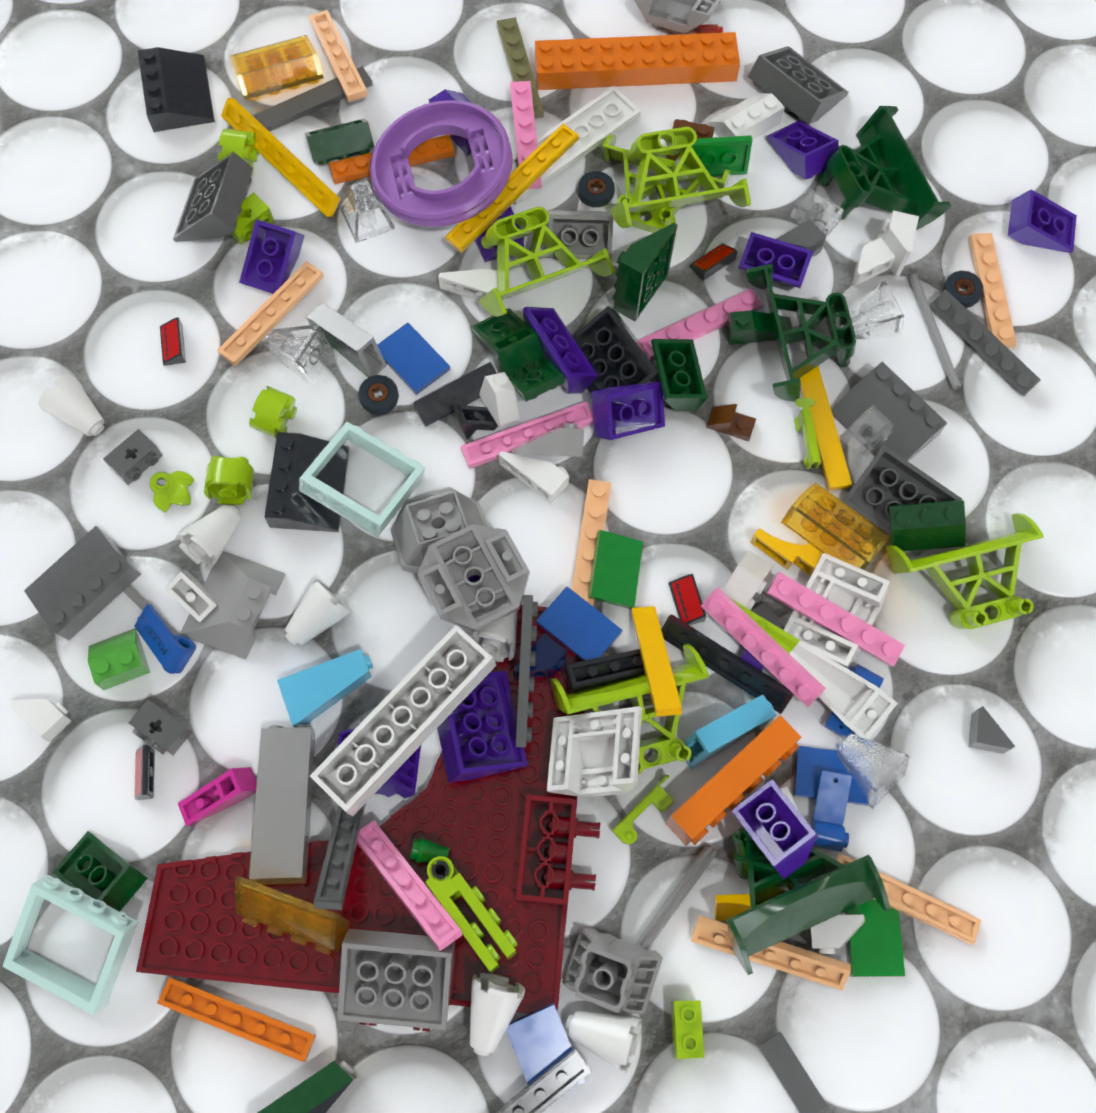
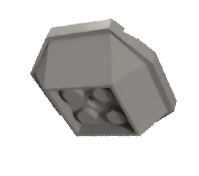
[390,487,488,573]
[417,524,530,632]

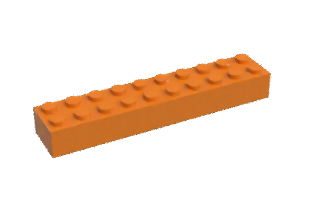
[535,32,740,90]

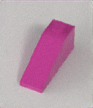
[177,767,257,826]

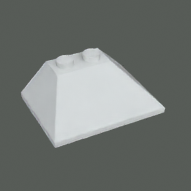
[784,553,890,667]
[547,706,642,797]

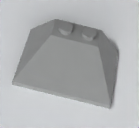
[635,0,721,35]
[180,551,286,659]

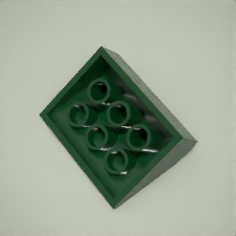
[612,223,678,322]

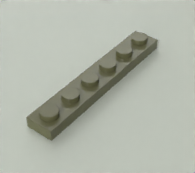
[497,17,544,119]

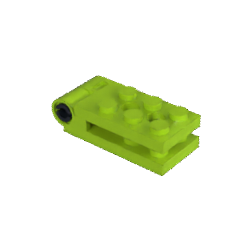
[425,856,517,973]

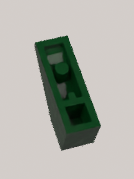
[726,310,793,345]

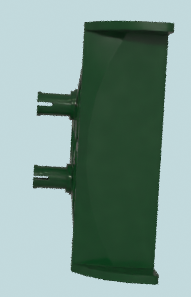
[818,106,952,230]
[745,264,856,402]
[726,830,890,975]

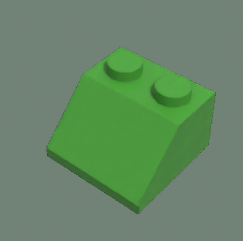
[88,628,151,690]

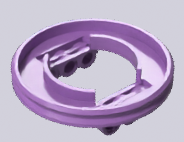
[370,100,513,227]

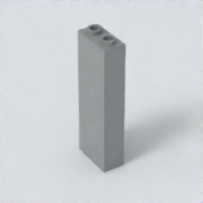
[249,724,315,885]

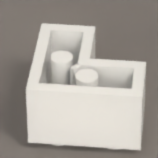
[722,550,774,610]

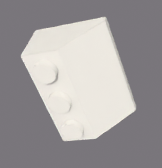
[707,93,785,140]

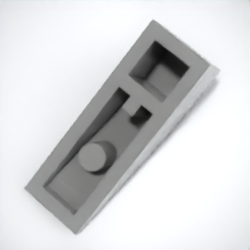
[511,423,584,457]

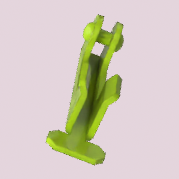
[794,398,821,469]
[611,774,674,844]

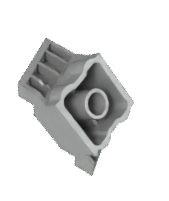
[562,927,663,1014]

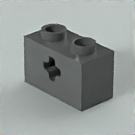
[103,429,163,485]
[129,699,192,756]

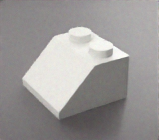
[878,210,919,276]

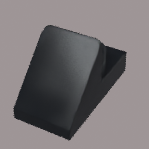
[454,405,498,440]

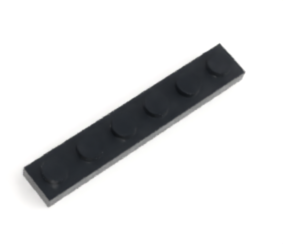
[661,614,794,714]

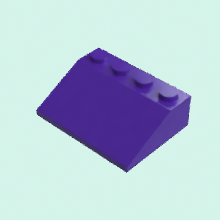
[437,671,528,783]

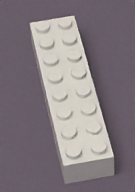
[310,625,496,817]

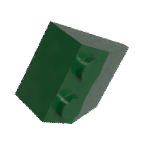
[52,831,148,912]

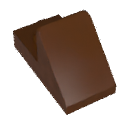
[706,404,756,442]

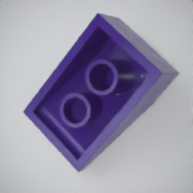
[766,120,839,179]
[1008,189,1077,253]
[239,219,305,294]
[591,382,665,440]

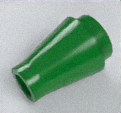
[410,837,449,863]

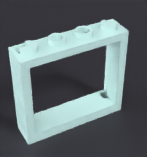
[299,422,425,537]
[2,875,138,1015]

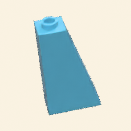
[277,649,374,727]
[684,695,777,769]

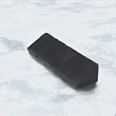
[413,362,497,427]
[565,649,646,693]

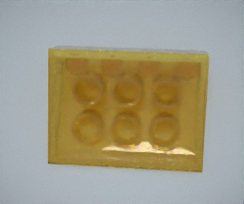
[230,35,324,100]
[781,482,891,570]
[235,876,350,955]

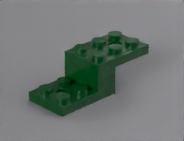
[471,308,565,402]

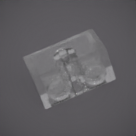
[791,188,844,237]
[839,405,894,459]

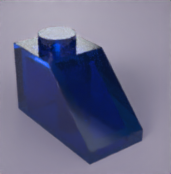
[513,633,568,679]

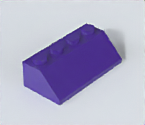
[523,307,598,394]

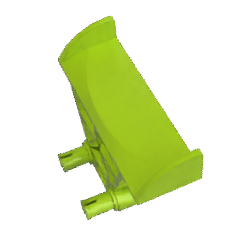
[610,127,751,228]
[603,134,731,233]
[479,207,615,317]
[886,513,1044,629]
[550,644,709,774]

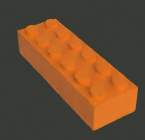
[665,715,802,846]

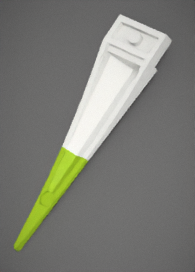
[730,598,898,742]

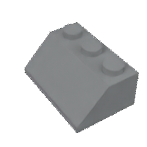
[547,210,613,259]

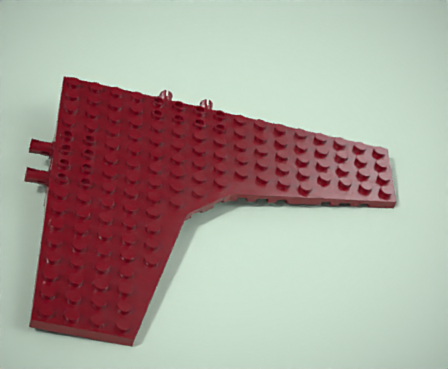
[136,605,601,1032]

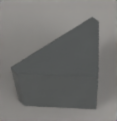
[968,706,1015,754]

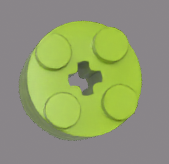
[218,129,259,176]
[249,386,297,438]
[204,456,255,506]

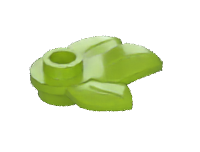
[149,471,194,513]

